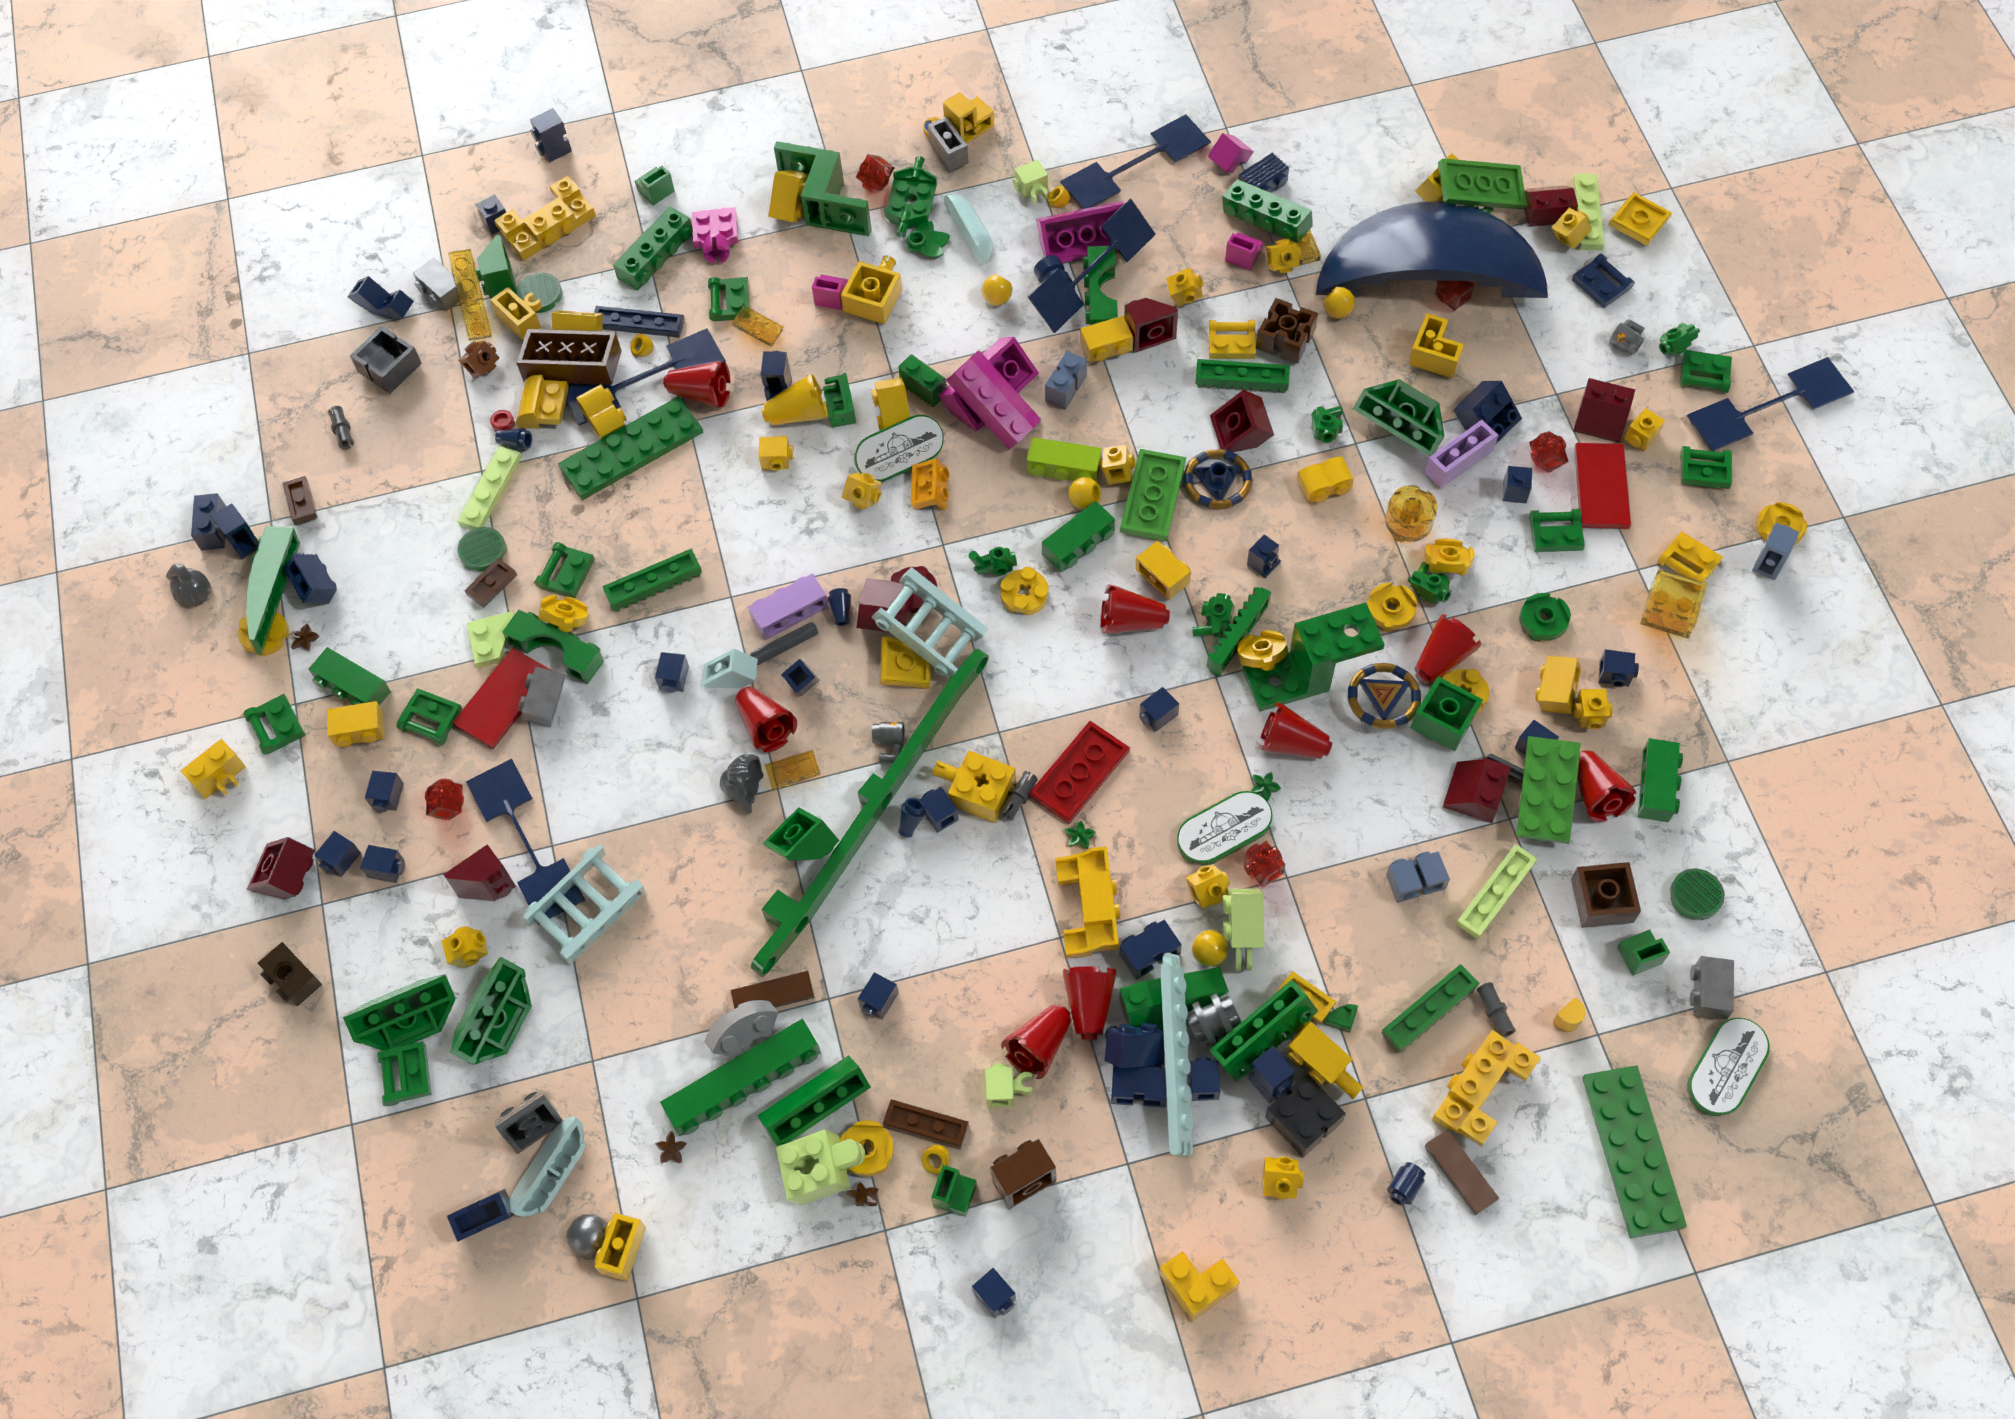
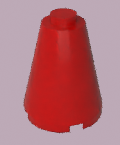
[663,361,731,408]
[1100,584,1170,634]
[1414,614,1482,685]
[735,687,797,752]
[1258,702,1333,759]
[1577,750,1636,822]
[1063,966,1116,1041]
[1001,1005,1071,1079]

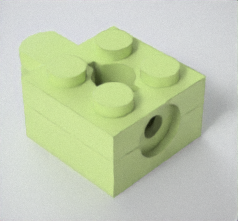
[1223,888,1264,971]
[776,1129,865,1205]

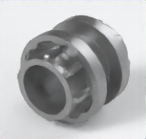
[1187,993,1241,1048]

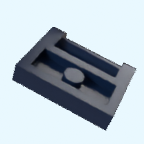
[1572,253,1635,308]

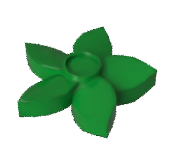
[1251,772,1281,801]
[1065,821,1096,849]

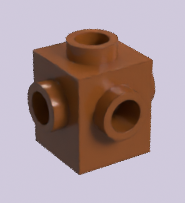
[458,341,500,378]

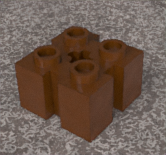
[1256,298,1318,364]

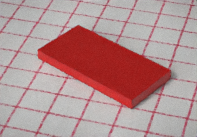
[1574,443,1631,529]
[452,648,552,749]
[1029,721,1130,825]

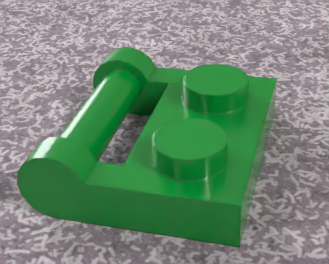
[708,277,750,321]
[1680,350,1732,393]
[1680,446,1732,489]
[1530,509,1585,552]
[534,542,595,598]
[396,688,462,746]
[243,694,306,754]
[377,1041,432,1106]

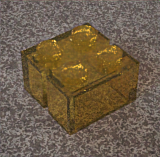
[1640,569,1707,639]

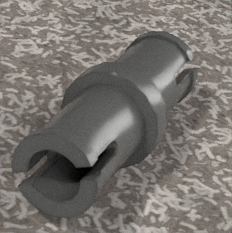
[328,406,354,449]
[999,771,1038,821]
[1477,982,1516,1038]

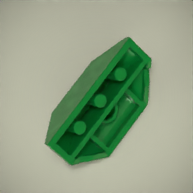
[1353,379,1445,456]
[449,957,532,1065]
[343,974,456,1050]

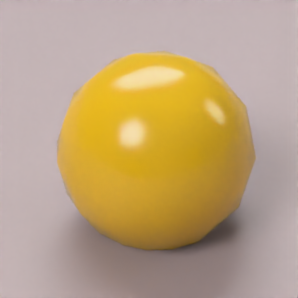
[981,274,1013,306]
[1323,287,1355,319]
[1068,477,1101,510]
[1191,930,1229,967]

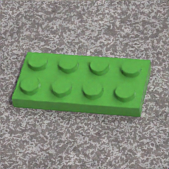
[1438,158,1527,210]
[1120,449,1186,541]
[1516,736,1581,844]

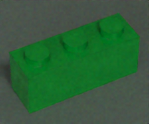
[1042,501,1115,572]
[308,647,391,706]
[1638,738,1683,823]

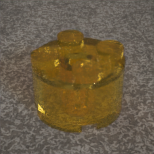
[1385,485,1438,542]

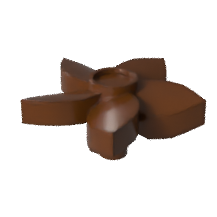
[291,624,320,651]
[655,1131,687,1163]
[846,1182,879,1207]

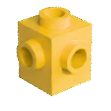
[1265,239,1302,273]
[1166,267,1204,307]
[1100,445,1135,485]
[841,472,882,509]
[1573,689,1613,730]
[1185,865,1230,908]
[441,926,488,968]
[1262,1156,1304,1200]

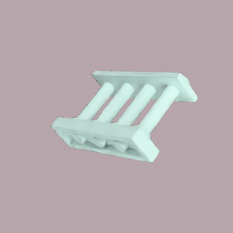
[871,567,989,679]
[523,844,645,965]

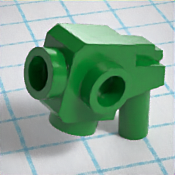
[1659,322,1700,355]
[1311,406,1343,443]
[968,547,1017,576]
[1408,562,1452,604]
[1192,593,1235,638]

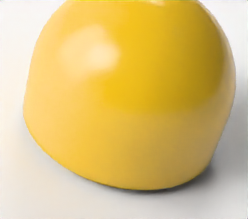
[1047,186,1070,208]
[630,334,654,357]
[922,1145,950,1174]

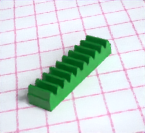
[1195,359,1290,393]
[602,548,702,612]
[1207,587,1271,677]
[1381,964,1480,1053]

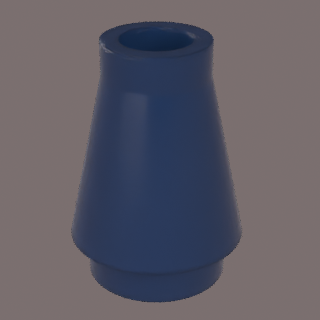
[495,428,532,451]
[827,588,851,626]
[898,798,926,838]

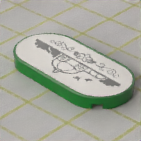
[854,415,944,481]
[1177,791,1273,865]
[1687,1018,1770,1116]

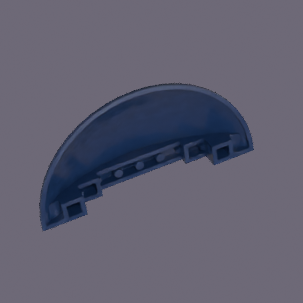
[1316,201,1548,298]

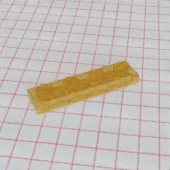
[448,249,492,341]

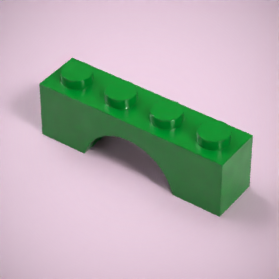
[1083,246,1118,325]
[502,610,604,684]

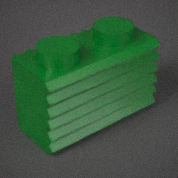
[898,354,947,407]

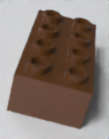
[516,329,622,385]

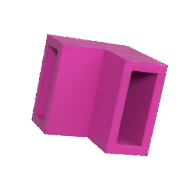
[1208,133,1254,173]
[1225,232,1263,271]
[812,274,848,310]

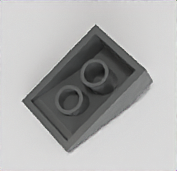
[495,1090,563,1154]

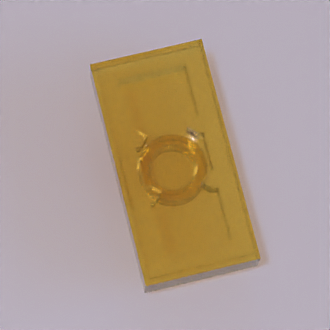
[1290,230,1321,265]
[732,305,784,347]
[765,750,821,790]

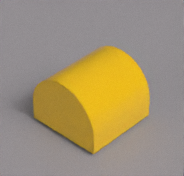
[1553,998,1586,1032]

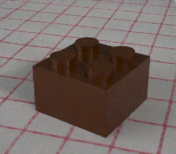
[1571,862,1641,928]
[990,1139,1057,1210]

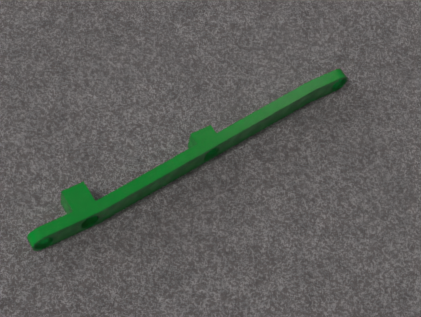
[751,649,989,977]

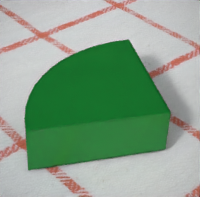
[1324,1004,1358,1033]

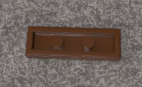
[731,971,815,1009]
[882,1099,969,1150]
[1425,1129,1499,1215]

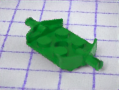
[884,156,937,238]

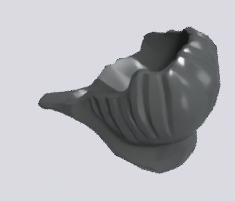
[166,564,211,607]
[720,753,764,814]

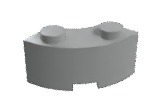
[704,1000,778,1057]

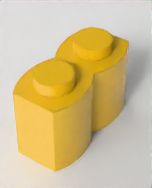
[576,384,627,439]
[1297,456,1354,503]

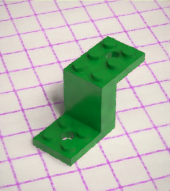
[774,141,872,236]
[1242,602,1385,712]

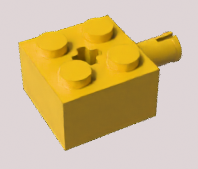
[841,255,902,324]
[932,750,1016,823]
[1284,1022,1364,1099]

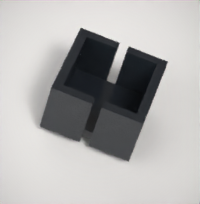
[350,326,422,394]
[1265,1073,1346,1158]

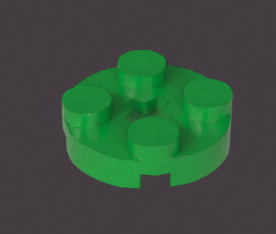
[1519,593,1571,641]

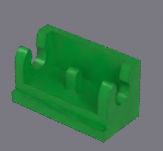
[823,373,856,428]

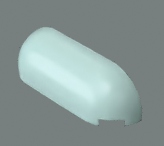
[944,194,993,267]
[510,1116,586,1217]

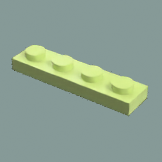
[1573,174,1604,250]
[458,446,522,530]
[1456,844,1537,939]

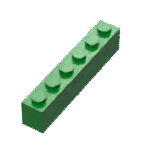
[660,1018,821,1137]

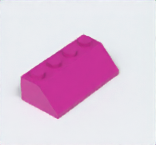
[1036,201,1125,263]
[938,336,1039,431]
[946,350,1041,450]

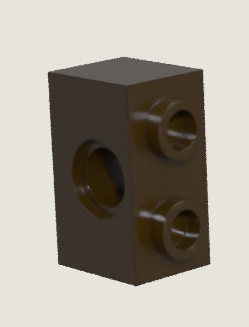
[257,942,322,1006]

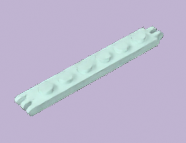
[1160,953,1194,1157]

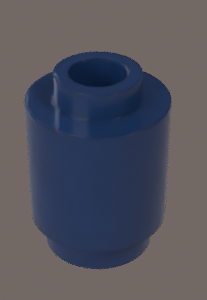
[1387,1162,1426,1206]

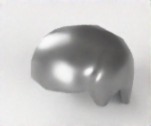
[566,1214,607,1260]

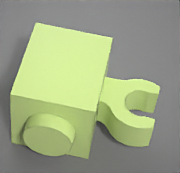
[1013,160,1048,204]
[985,1064,1033,1108]

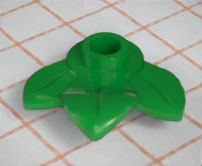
[906,221,950,258]

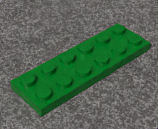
[558,396,704,501]
[1582,1065,1687,1239]

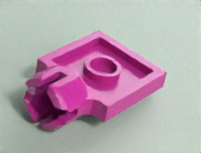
[692,207,739,264]

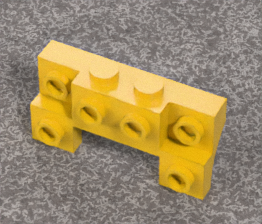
[494,176,596,261]
[1055,846,1120,958]
[1432,1030,1541,1147]

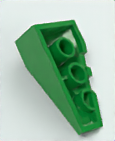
[1119,967,1229,1031]

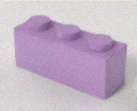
[1425,420,1498,488]
[748,573,829,640]

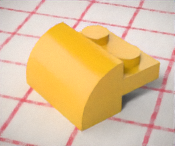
[516,375,569,429]

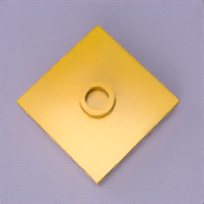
[1609,192,1672,246]
[880,636,931,689]

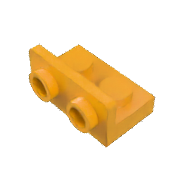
[910,458,950,510]

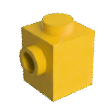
[1551,208,1592,249]
[1624,408,1665,451]
[758,436,794,471]

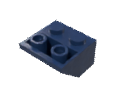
[1453,380,1522,444]

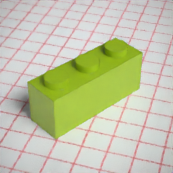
[1027,437,1102,482]

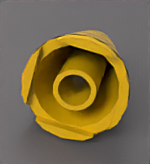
[761,374,829,425]

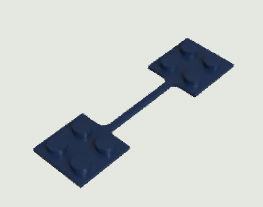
[1060,114,1211,209]
[1028,198,1156,333]
[566,328,726,426]
[1687,357,1854,451]
[466,758,585,925]

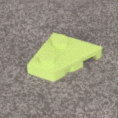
[467,611,515,668]

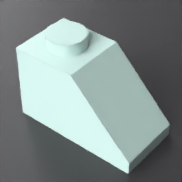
[702,649,758,688]

